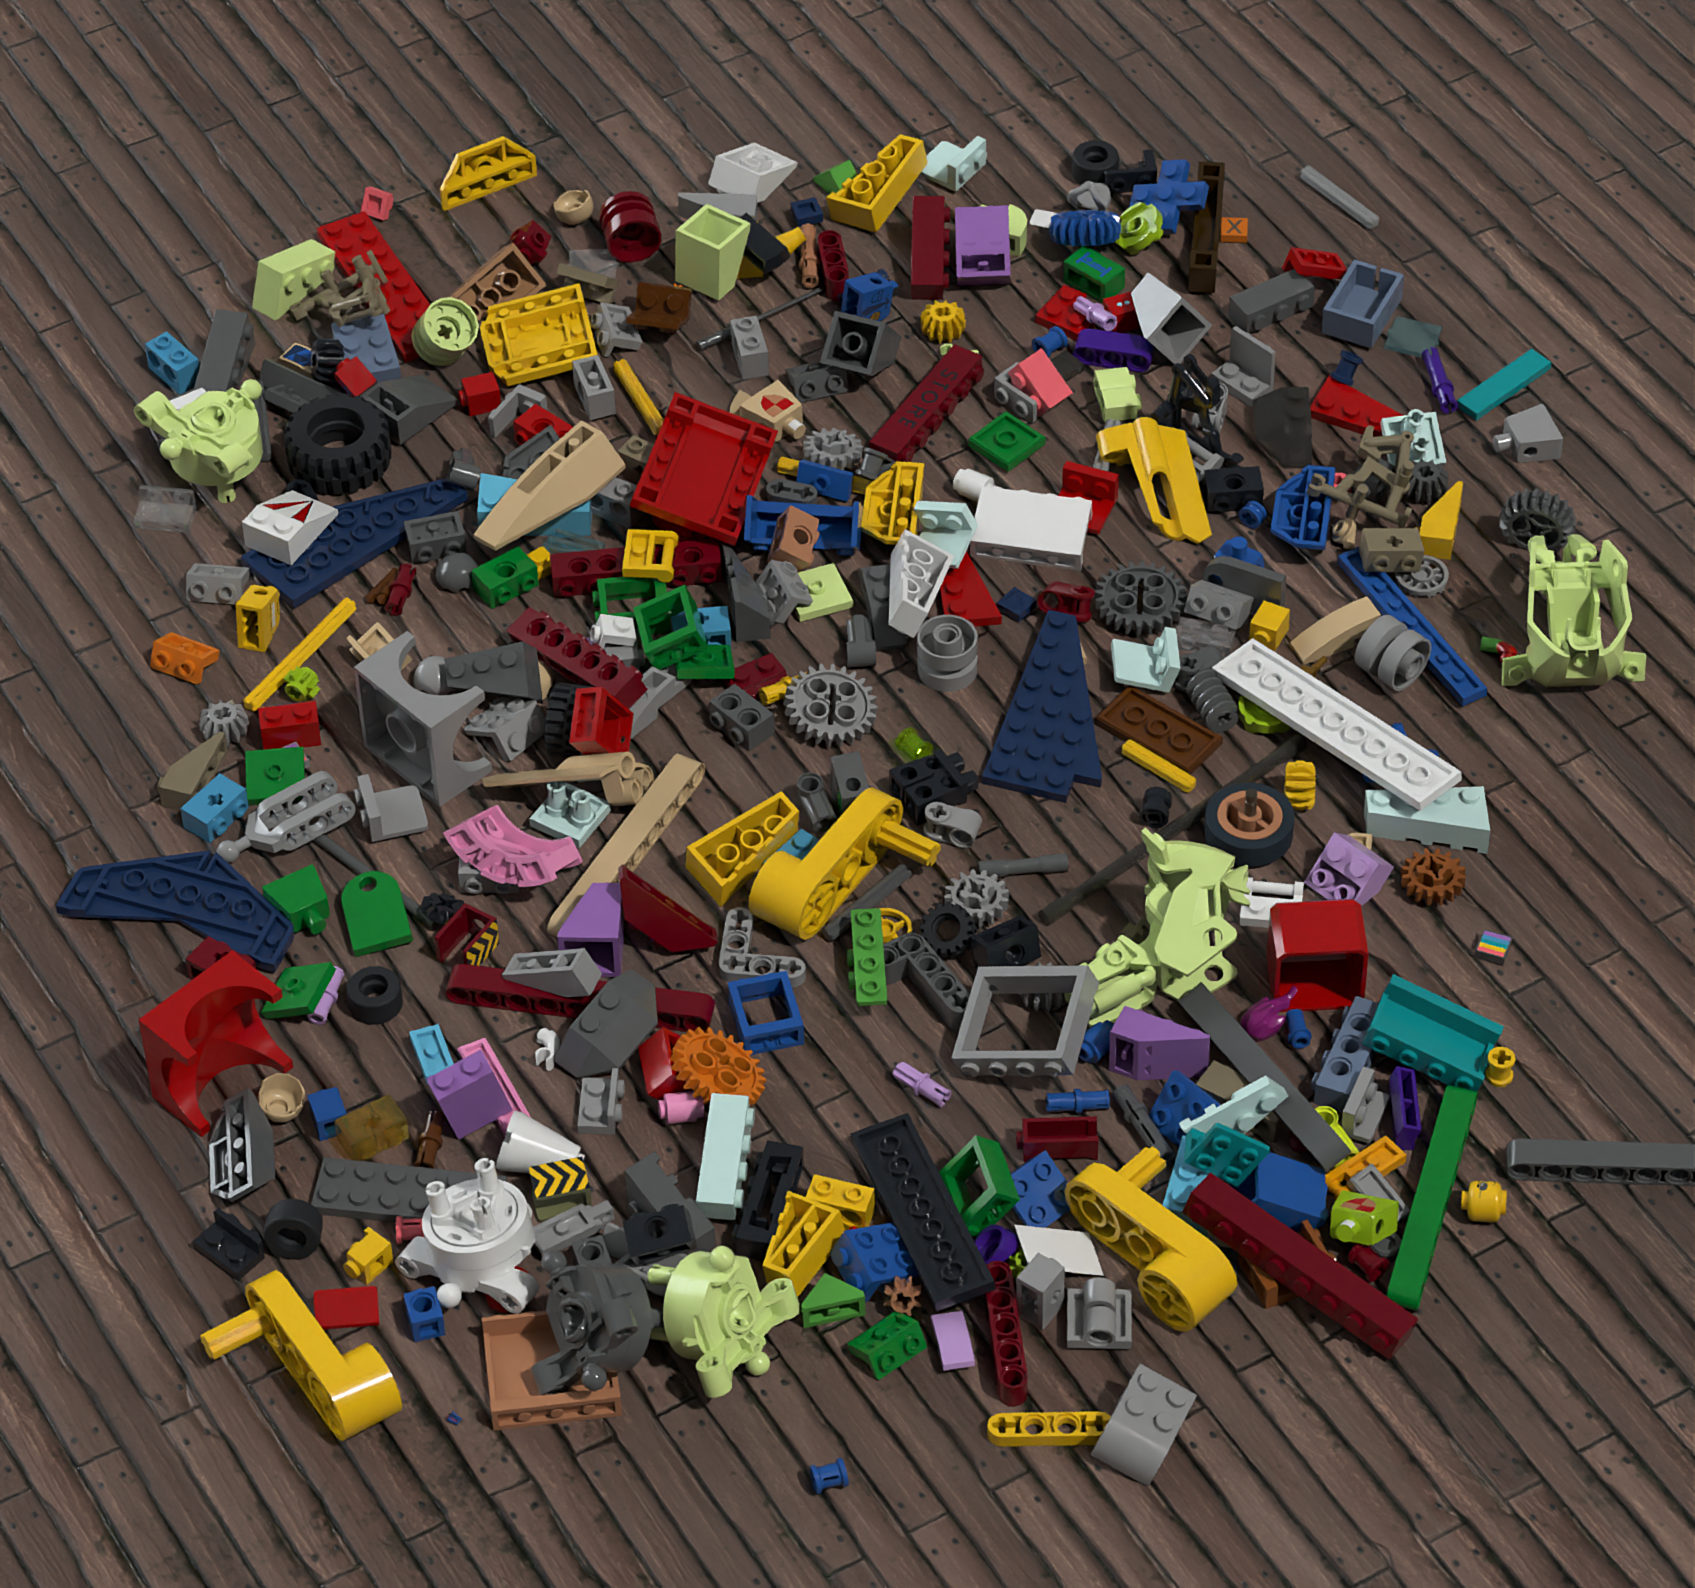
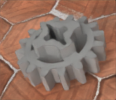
[802,428,863,470]
[944,869,1009,927]

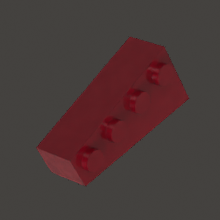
[911,196,950,300]

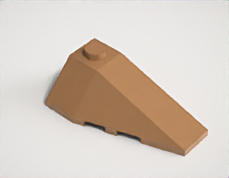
[447,243,546,321]

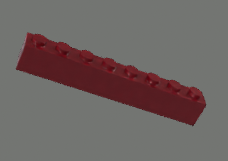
[1182,1173,1418,1360]

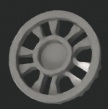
[1395,555,1449,598]

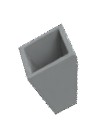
[1131,272,1212,365]

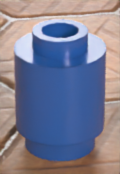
[1079,1020,1114,1063]

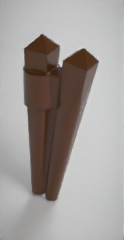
[365,567,399,605]

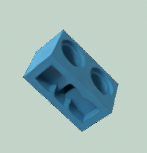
[145,331,200,395]

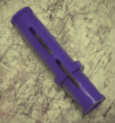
[1421,347,1458,414]

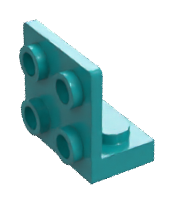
[1184,1123,1270,1187]

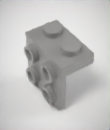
[464,697,546,761]
[354,774,428,842]

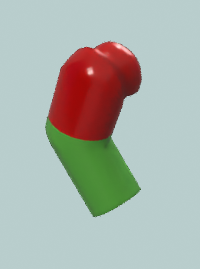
[1480,636,1518,663]

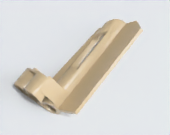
[482,752,654,806]

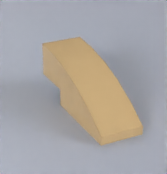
[1290,596,1381,665]

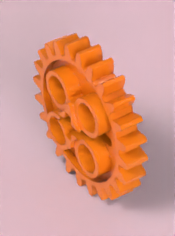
[670,1027,766,1106]

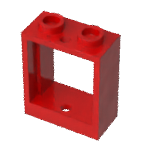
[569,687,634,755]

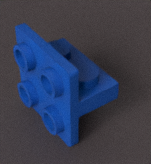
[1148,1070,1220,1147]

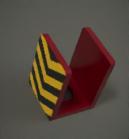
[434,903,499,966]

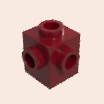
[510,220,552,265]

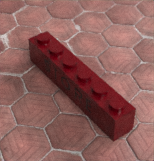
[869,344,984,462]

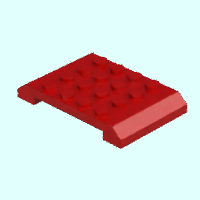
[629,392,778,546]

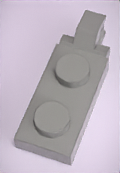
[533,1200,615,1258]

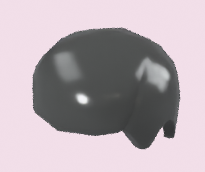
[435,553,478,593]

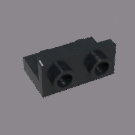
[193,1208,265,1281]

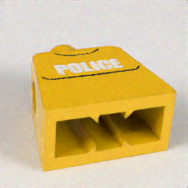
[236,585,280,653]

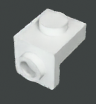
[590,614,637,649]

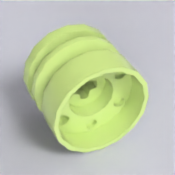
[411,297,479,366]

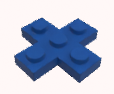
[1129,159,1209,235]

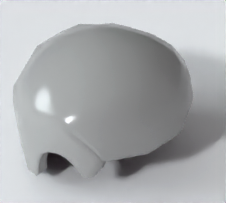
[413,655,454,695]

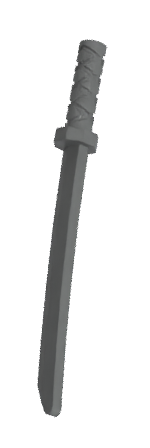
[696,286,824,351]

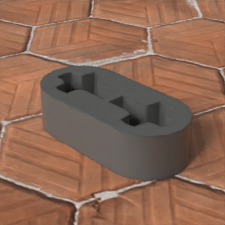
[766,479,818,504]

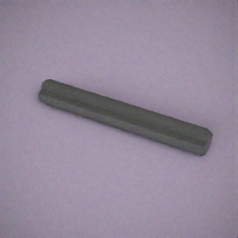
[253,380,272,462]
[822,864,912,941]

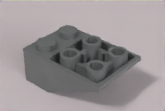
[360,375,459,445]

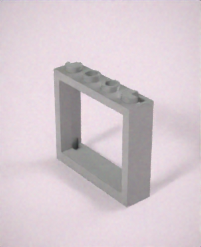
[951,965,1099,1077]

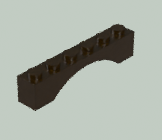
[1188,161,1225,293]

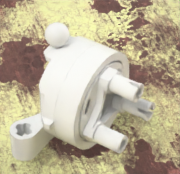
[395,1158,539,1314]

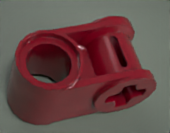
[1037,581,1095,622]

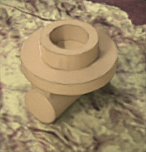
[1332,518,1357,550]

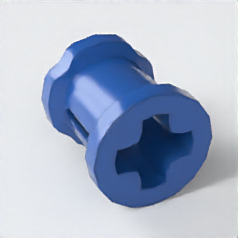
[1032,326,1068,358]
[809,1458,849,1494]

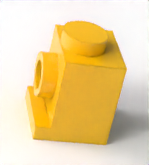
[343,1227,394,1285]

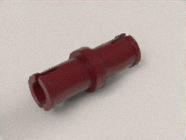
[385,563,417,616]

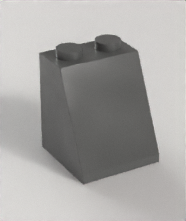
[820,311,902,376]

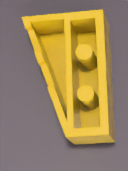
[762,1191,845,1297]

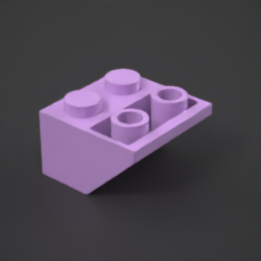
[1304,832,1394,906]

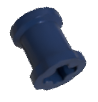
[1331,350,1364,385]

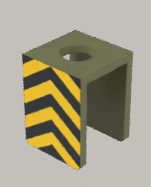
[529,1157,592,1223]

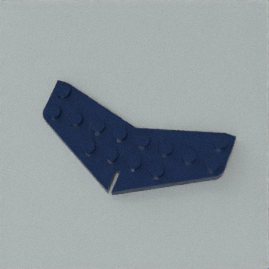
[56,850,295,972]

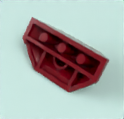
[618,864,718,952]

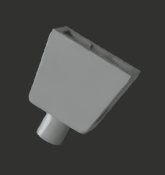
[1492,404,1563,463]

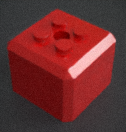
[1266,899,1369,1012]

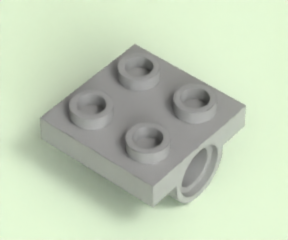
[1067,1278,1132,1349]

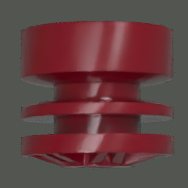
[599,191,662,263]

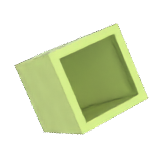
[675,204,751,301]

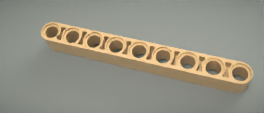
[547,753,705,938]

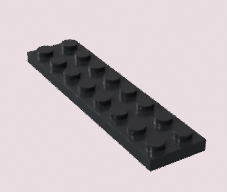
[850,1113,996,1311]

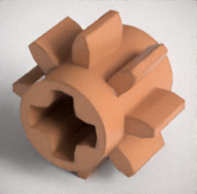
[884,1276,922,1316]

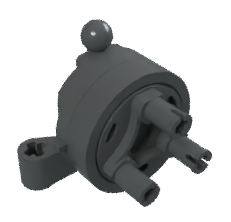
[531,1250,664,1396]

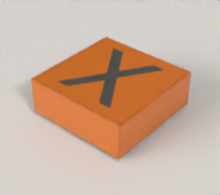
[1221,217,1248,243]

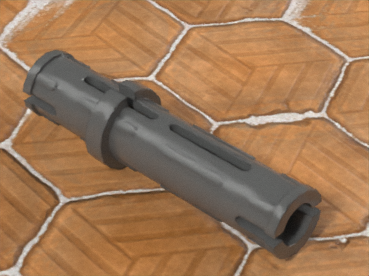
[1113,1085,1175,1164]

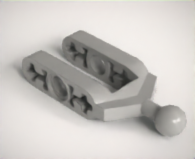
[216,771,356,863]

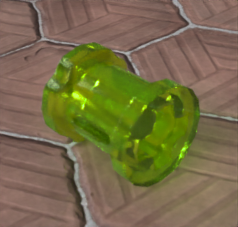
[895,727,933,761]

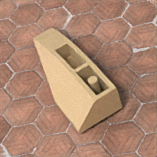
[474,420,626,551]

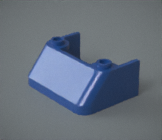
[744,495,863,556]

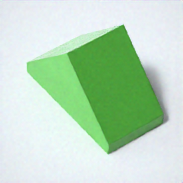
[814,159,858,194]
[801,1273,865,1328]

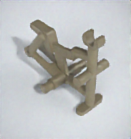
[289,250,390,328]
[1306,425,1414,528]

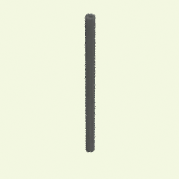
[292,814,439,929]

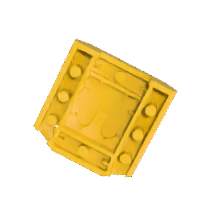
[480,283,598,386]

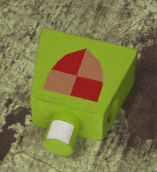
[1330,1190,1399,1245]

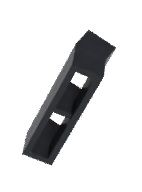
[740,213,791,274]

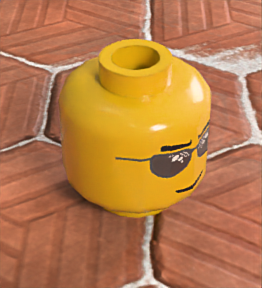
[1461,1180,1507,1223]

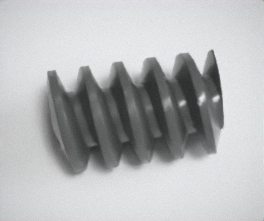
[1186,669,1239,733]

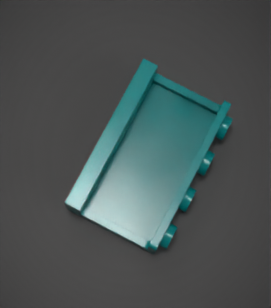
[1362,974,1504,1091]

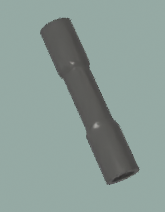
[978,853,1068,877]

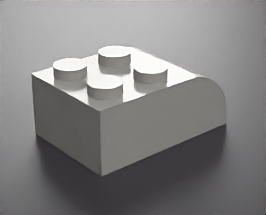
[1091,1364,1197,1487]

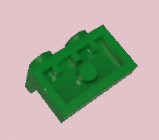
[847,1311,927,1380]

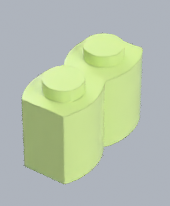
[1094,367,1142,422]

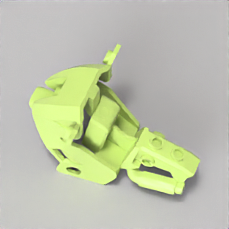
[1501,534,1646,687]
[1065,828,1250,1028]

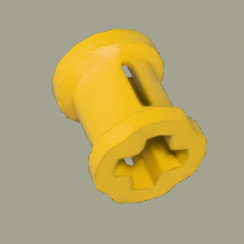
[1485,1047,1516,1087]

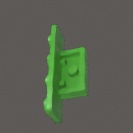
[847,908,887,1006]

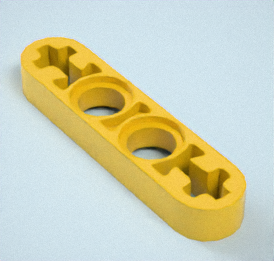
[987,1411,1111,1447]

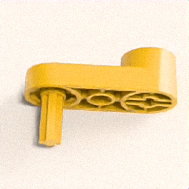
[748,787,941,940]
[1064,1147,1237,1332]
[200,1270,402,1441]

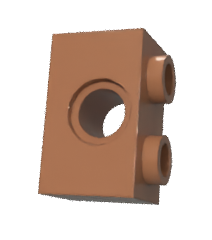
[767,505,820,573]

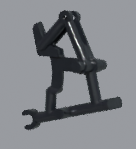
[1151,354,1244,468]

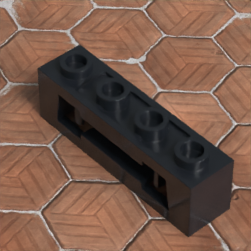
[732,1140,804,1262]

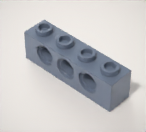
[1311,996,1378,1113]

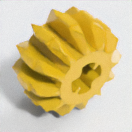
[920,300,966,343]
[1284,760,1316,811]

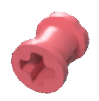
[396,1216,425,1244]

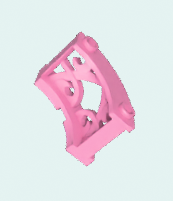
[443,805,583,887]

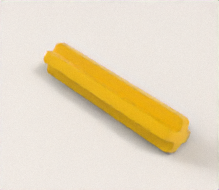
[1122,739,1196,793]

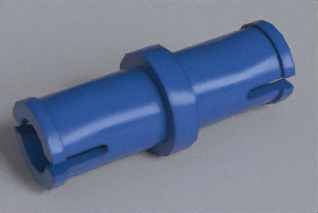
[1045,1089,1110,1114]

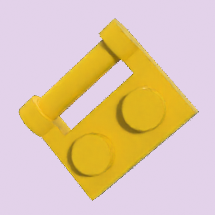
[622,529,679,582]

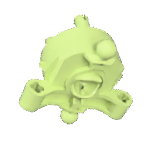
[134,379,263,503]
[648,1246,801,1398]

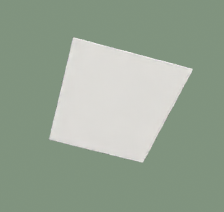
[1015,1225,1104,1276]

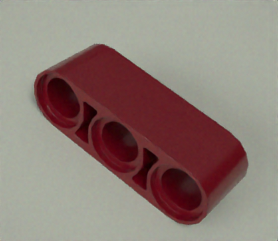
[818,230,849,301]

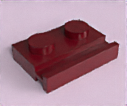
[722,653,791,701]

